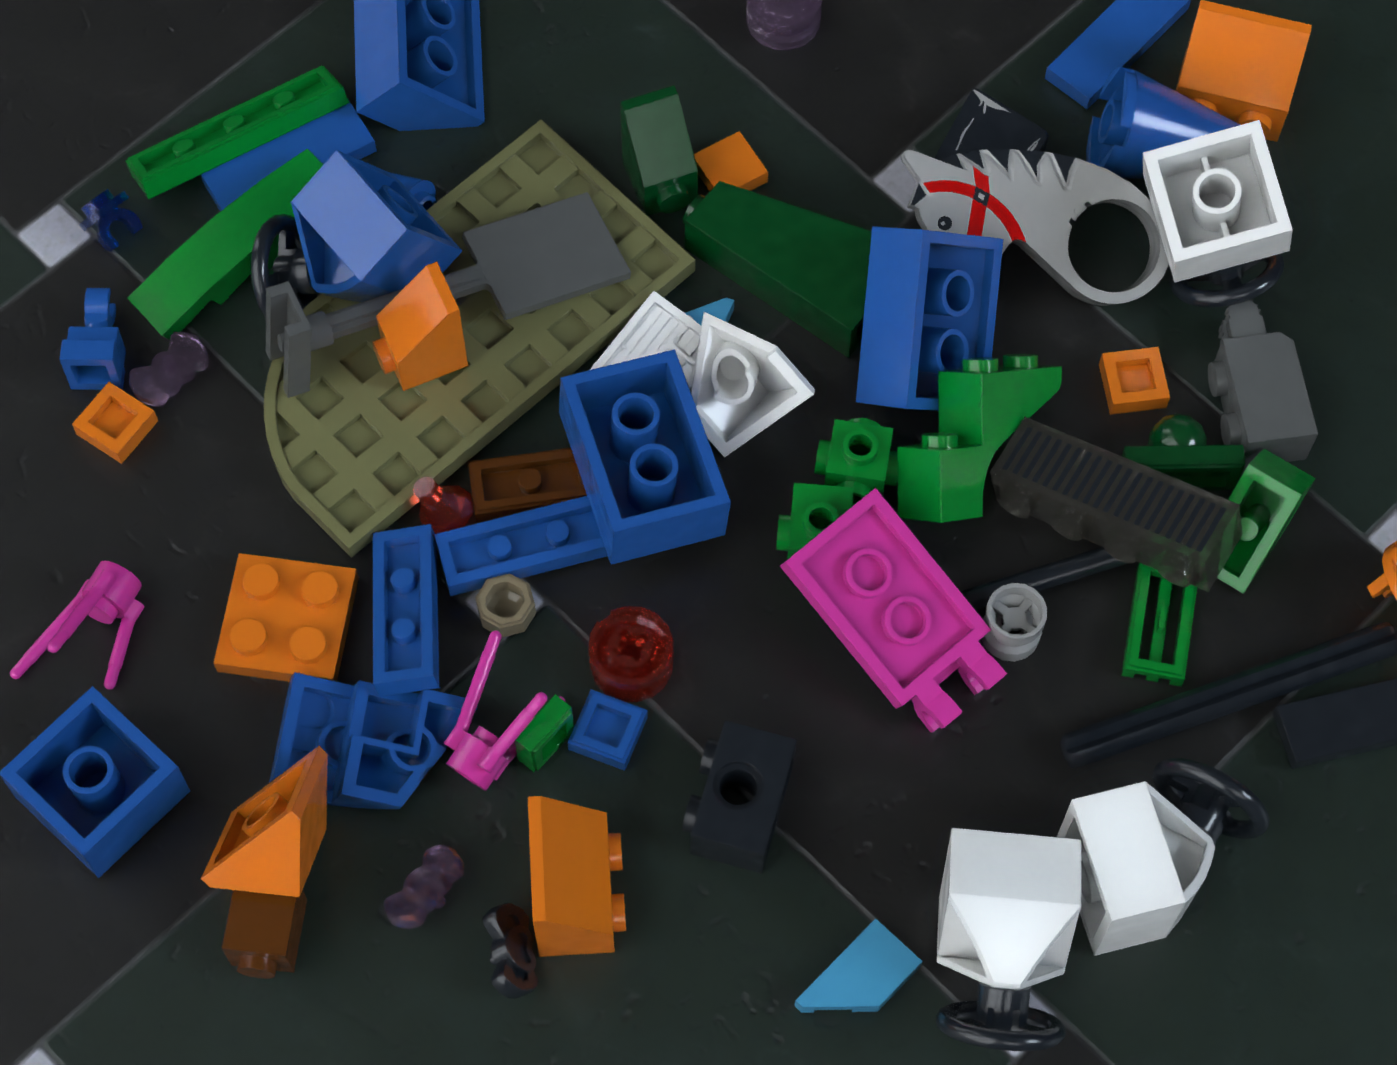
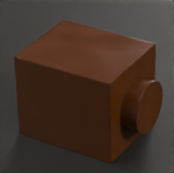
[222,890,307,979]

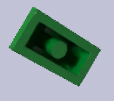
[1192,449,1316,594]

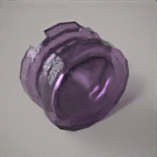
[746,0,822,50]

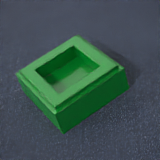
[515,694,574,772]

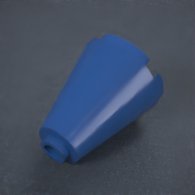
[1086,66,1241,179]

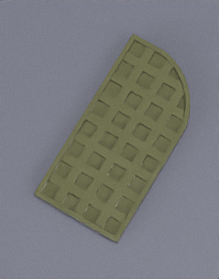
[264,119,695,558]

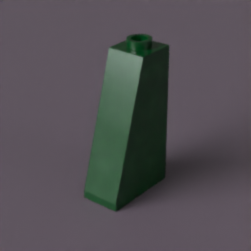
[683,181,872,358]

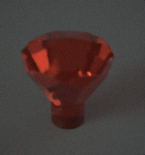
[413,476,473,534]

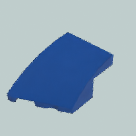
[269,672,478,809]

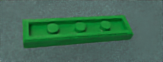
[125,65,349,199]

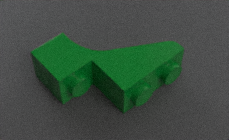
[897,354,1062,523]

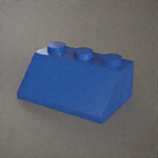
[354,0,485,131]
[856,226,1003,411]

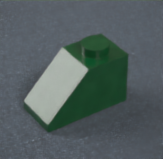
[620,85,698,216]

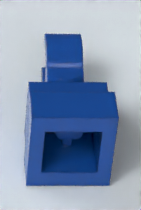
[59,288,126,390]

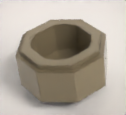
[475,573,536,638]

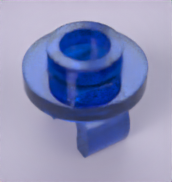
[79,189,142,252]

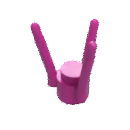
[10,561,144,690]
[444,630,566,791]

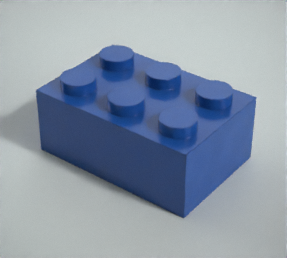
[559,349,731,565]

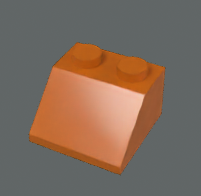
[1175,0,1312,142]
[528,796,626,957]

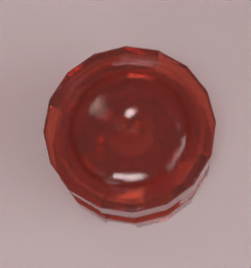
[588,606,674,702]

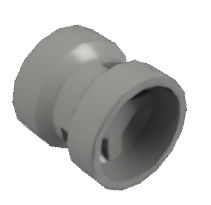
[981,583,1047,662]

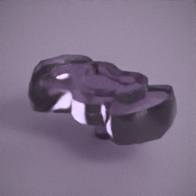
[129,332,209,407]
[384,845,464,929]

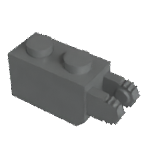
[1208,300,1318,468]

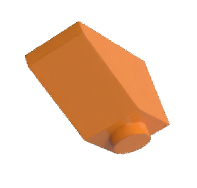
[372,262,468,391]

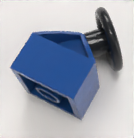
[251,150,462,318]

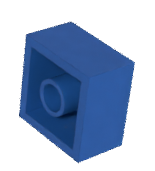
[0,686,190,878]

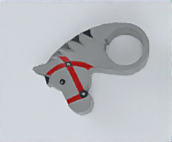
[901,149,1169,306]

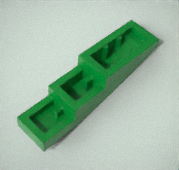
[128,149,324,341]

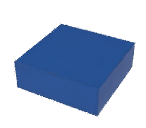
[568,689,648,771]

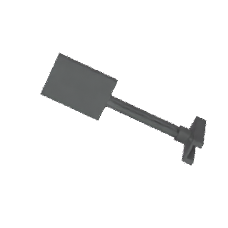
[266,192,631,398]

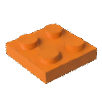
[213,553,359,682]

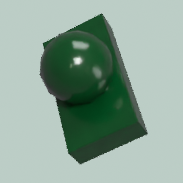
[1117,413,1245,492]

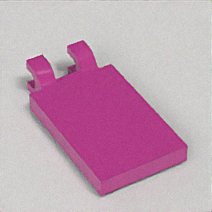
[780,488,1007,732]

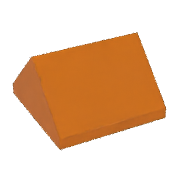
[201,746,328,897]

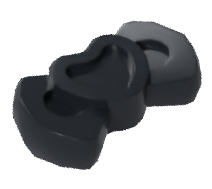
[482,903,539,999]

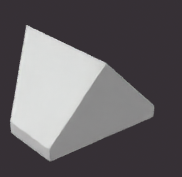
[691,312,815,457]

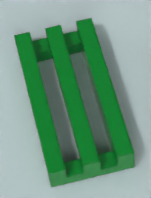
[1121,559,1200,687]

